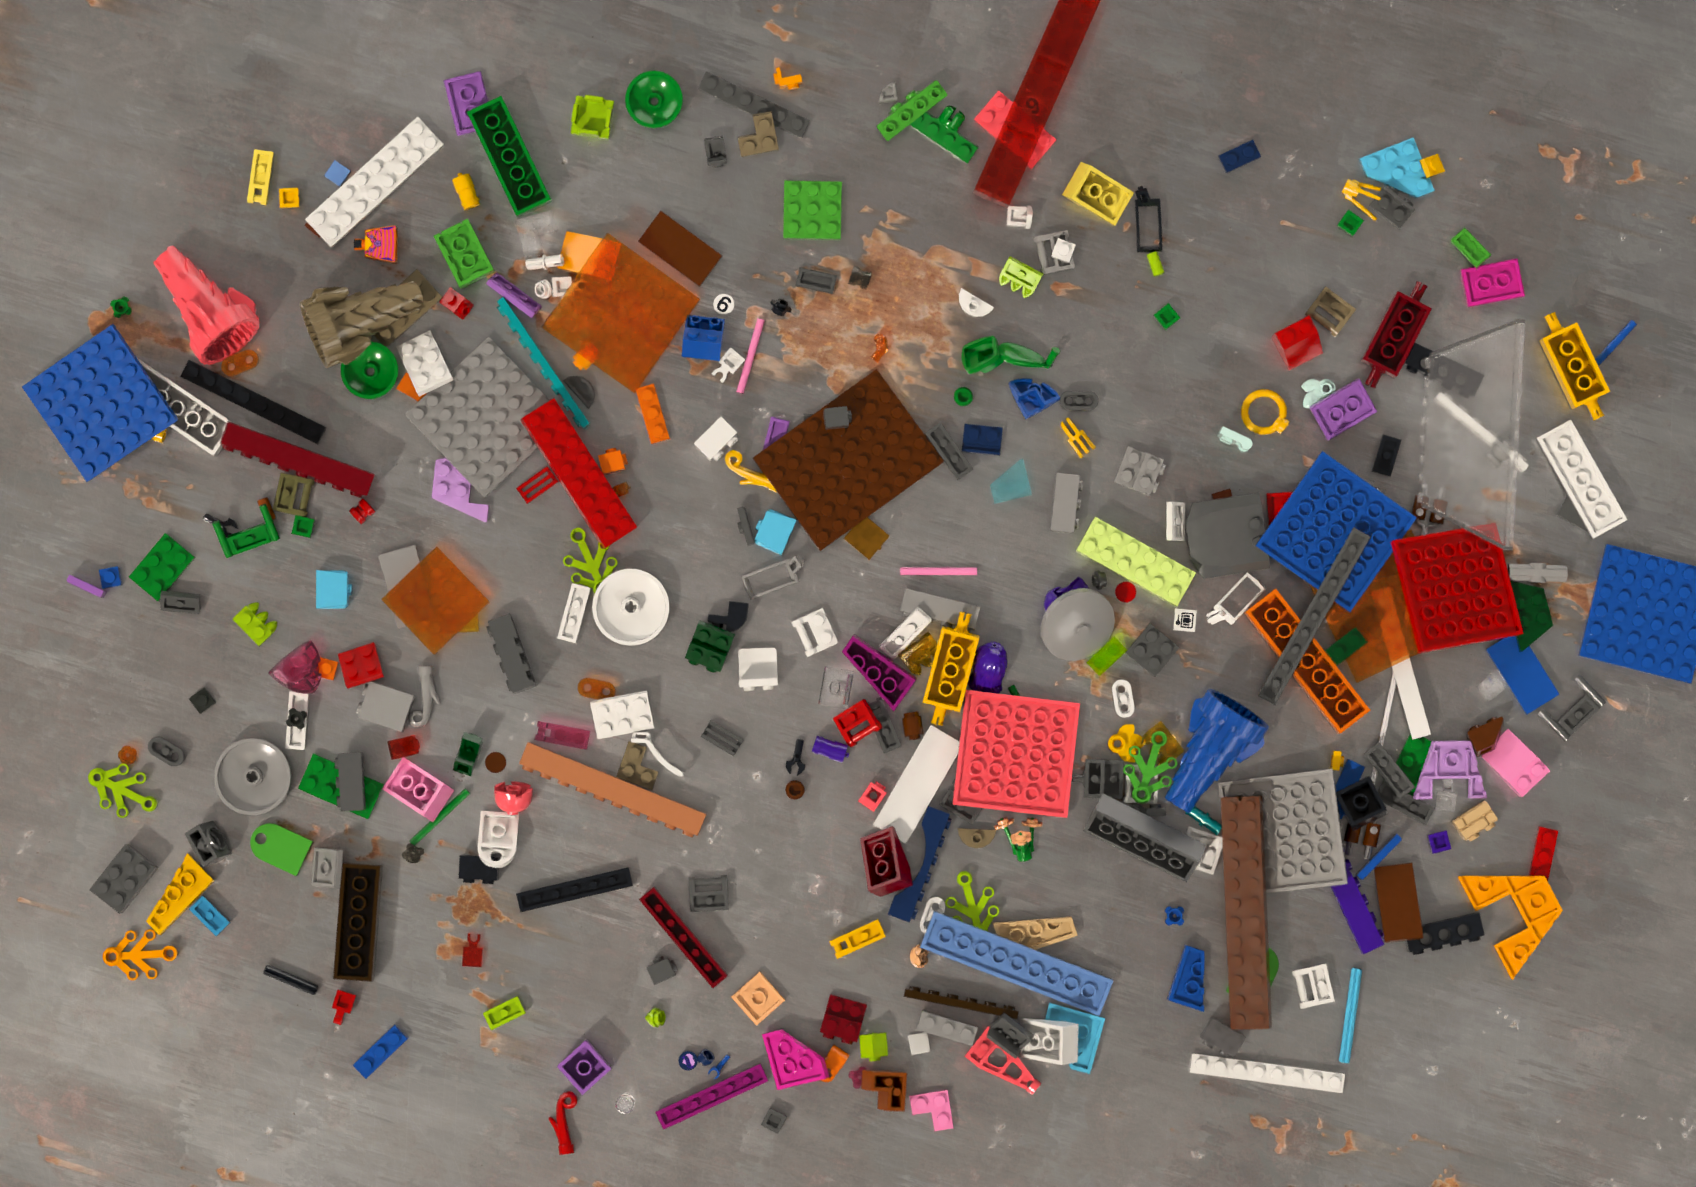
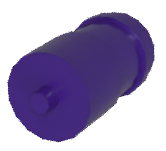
[812,736,850,763]

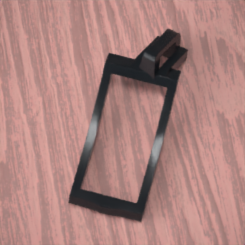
[1135,186,1162,252]

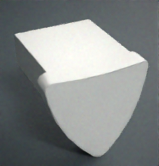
[1007,206,1033,229]

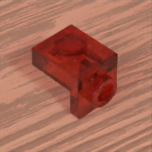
[387,735,420,760]

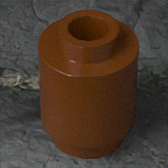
[902,711,924,740]

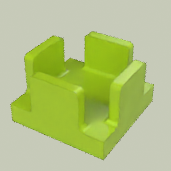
[571,95,614,139]

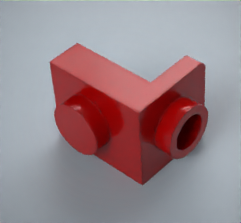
[439,287,474,320]

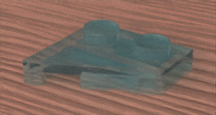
[990,459,1032,504]

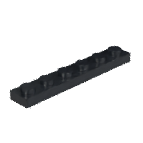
[516,867,633,912]

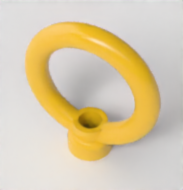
[1241,389,1290,435]

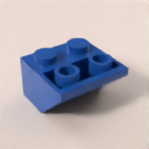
[682,315,725,361]

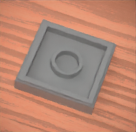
[311,847,343,889]

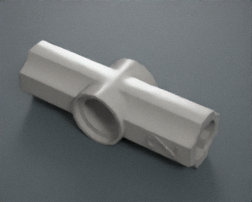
[1508,563,1568,583]

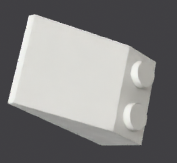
[1019,1018,1078,1065]

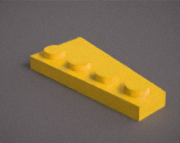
[146,853,215,935]

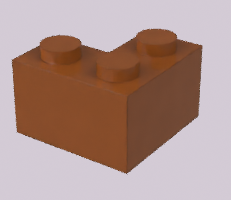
[861,1070,907,1112]

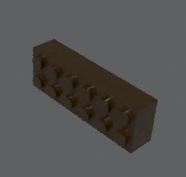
[333,863,383,982]

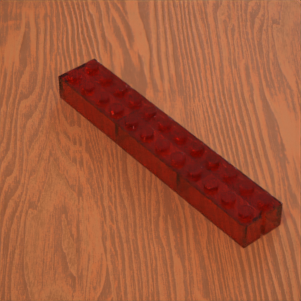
[973,0,1101,209]

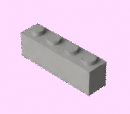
[900,588,980,632]

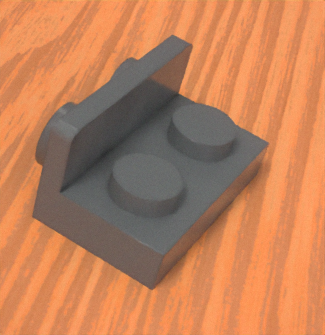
[1369,186,1415,229]

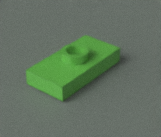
[1450,228,1491,269]

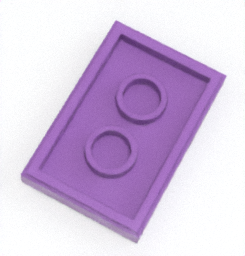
[443,71,488,136]
[1309,378,1378,441]

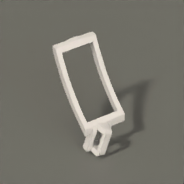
[1206,572,1267,625]
[631,732,684,776]

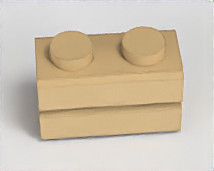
[1452,800,1498,842]

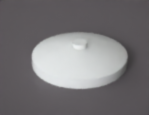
[592,569,669,646]

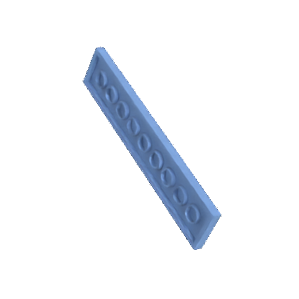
[920,911,1113,1016]

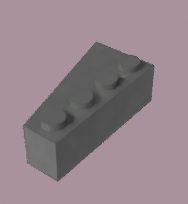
[486,613,537,694]

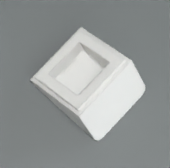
[908,1032,930,1055]

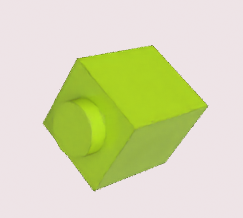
[859,1033,888,1061]

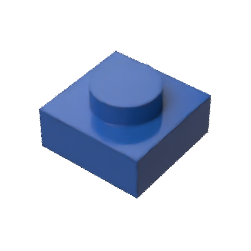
[99,566,122,589]

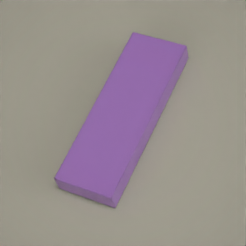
[486,272,542,318]

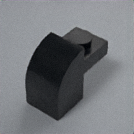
[708,601,749,632]

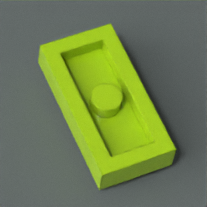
[483,996,526,1030]

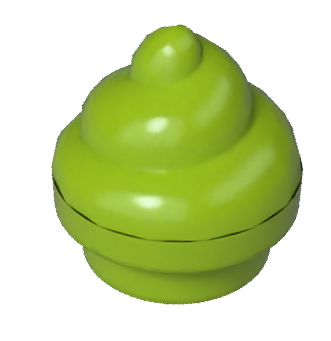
[645,1008,666,1027]

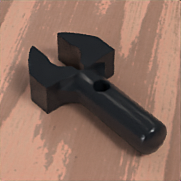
[203,513,239,538]
[786,739,806,776]

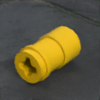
[452,172,480,210]

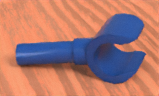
[708,1055,730,1079]

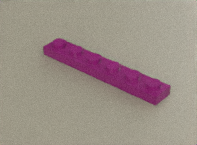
[655,1063,769,1130]

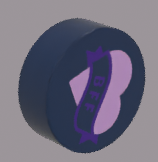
[679,1051,698,1071]

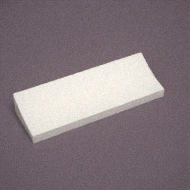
[873,725,959,844]

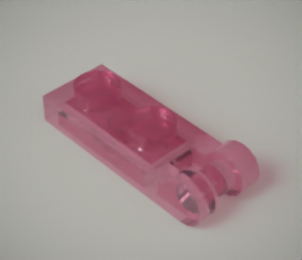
[534,721,590,750]

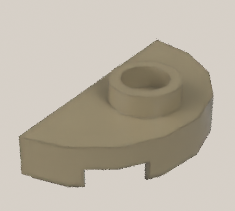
[958,828,996,848]

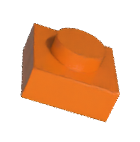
[315,657,339,681]

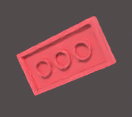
[974,90,1057,169]

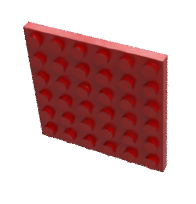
[1391,523,1524,654]

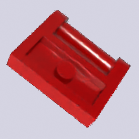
[833,699,882,747]

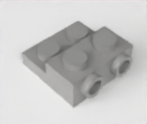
[1114,446,1166,496]

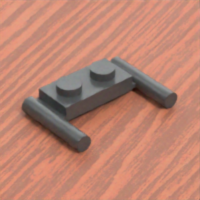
[1538,674,1606,742]

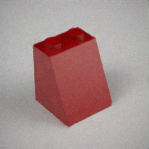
[1271,316,1323,371]

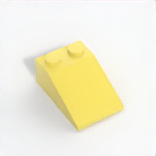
[1062,162,1134,226]

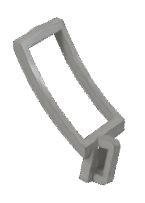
[741,555,805,600]

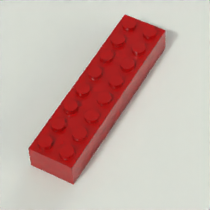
[520,398,637,549]

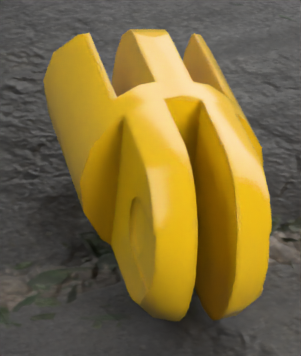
[1060,418,1096,458]

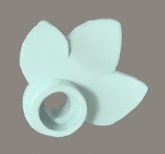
[1301,379,1336,408]

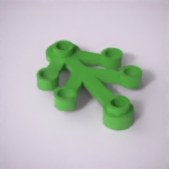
[1123,731,1177,804]

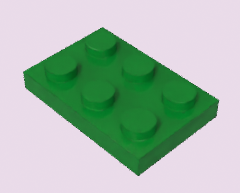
[129,533,196,602]
[1385,733,1432,800]

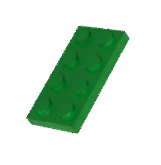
[298,754,384,819]

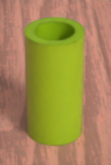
[1146,251,1165,277]

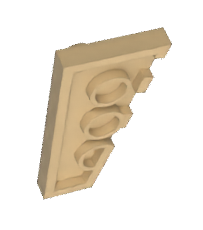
[993,916,1078,950]

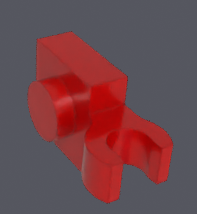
[332,990,357,1025]

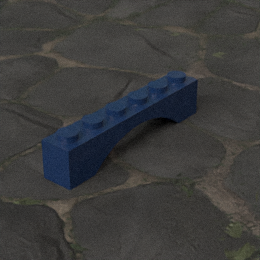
[888,806,952,923]

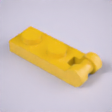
[829,919,886,959]

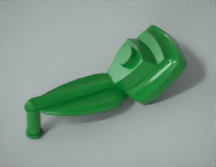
[961,336,1061,374]

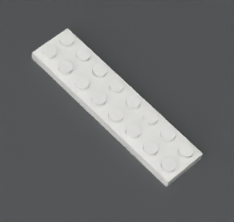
[305,117,444,248]

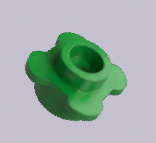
[110,297,132,318]

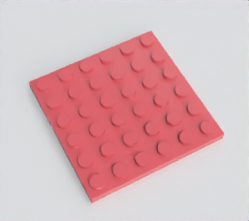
[952,690,1080,818]

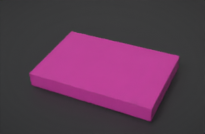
[1460,258,1525,307]

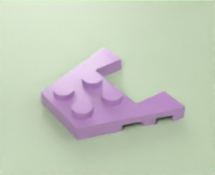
[432,458,489,522]
[1413,740,1487,799]

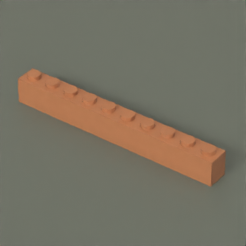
[519,742,707,838]

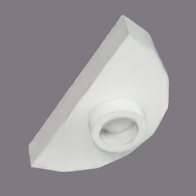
[959,288,994,317]

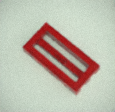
[516,466,558,504]

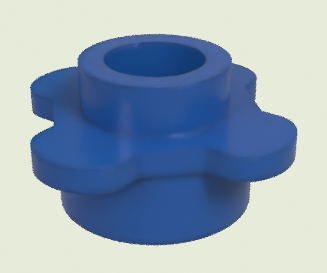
[1165,906,1184,926]

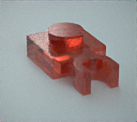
[462,933,483,967]

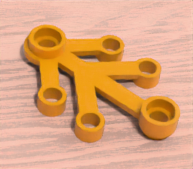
[103,929,178,980]

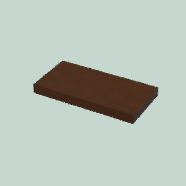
[638,211,722,287]
[1374,863,1423,943]

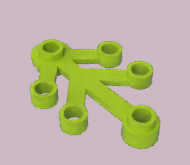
[563,528,618,594]
[88,763,158,818]
[945,871,999,932]

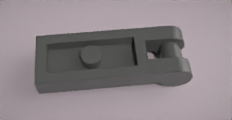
[867,697,901,753]

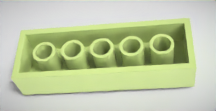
[1076,517,1196,607]

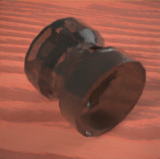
[848,266,872,290]

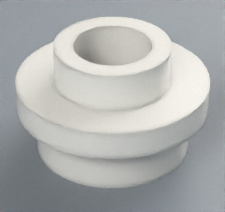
[535,279,552,299]

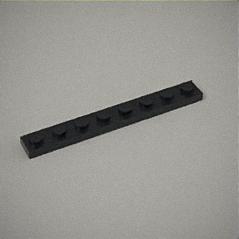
[180,360,327,444]

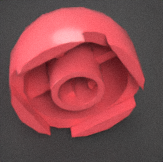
[494,781,533,815]

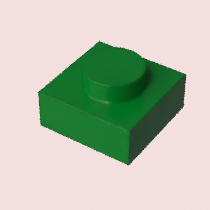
[1337,209,1364,237]
[1153,303,1180,330]
[291,515,315,538]

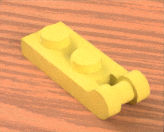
[247,149,274,205]

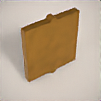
[844,517,889,560]

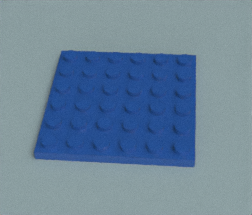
[22,324,179,482]
[1255,451,1417,612]
[1578,544,1696,684]

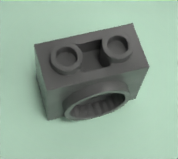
[185,821,232,867]

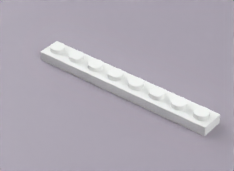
[1189,1053,1345,1093]

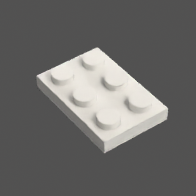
[396,330,453,397]
[590,690,654,739]

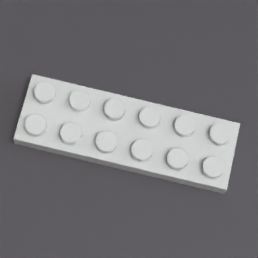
[1537,420,1627,539]

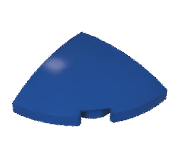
[1008,378,1060,419]

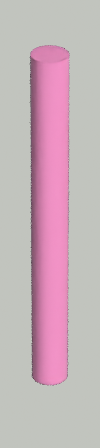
[736,318,765,394]
[900,567,977,575]

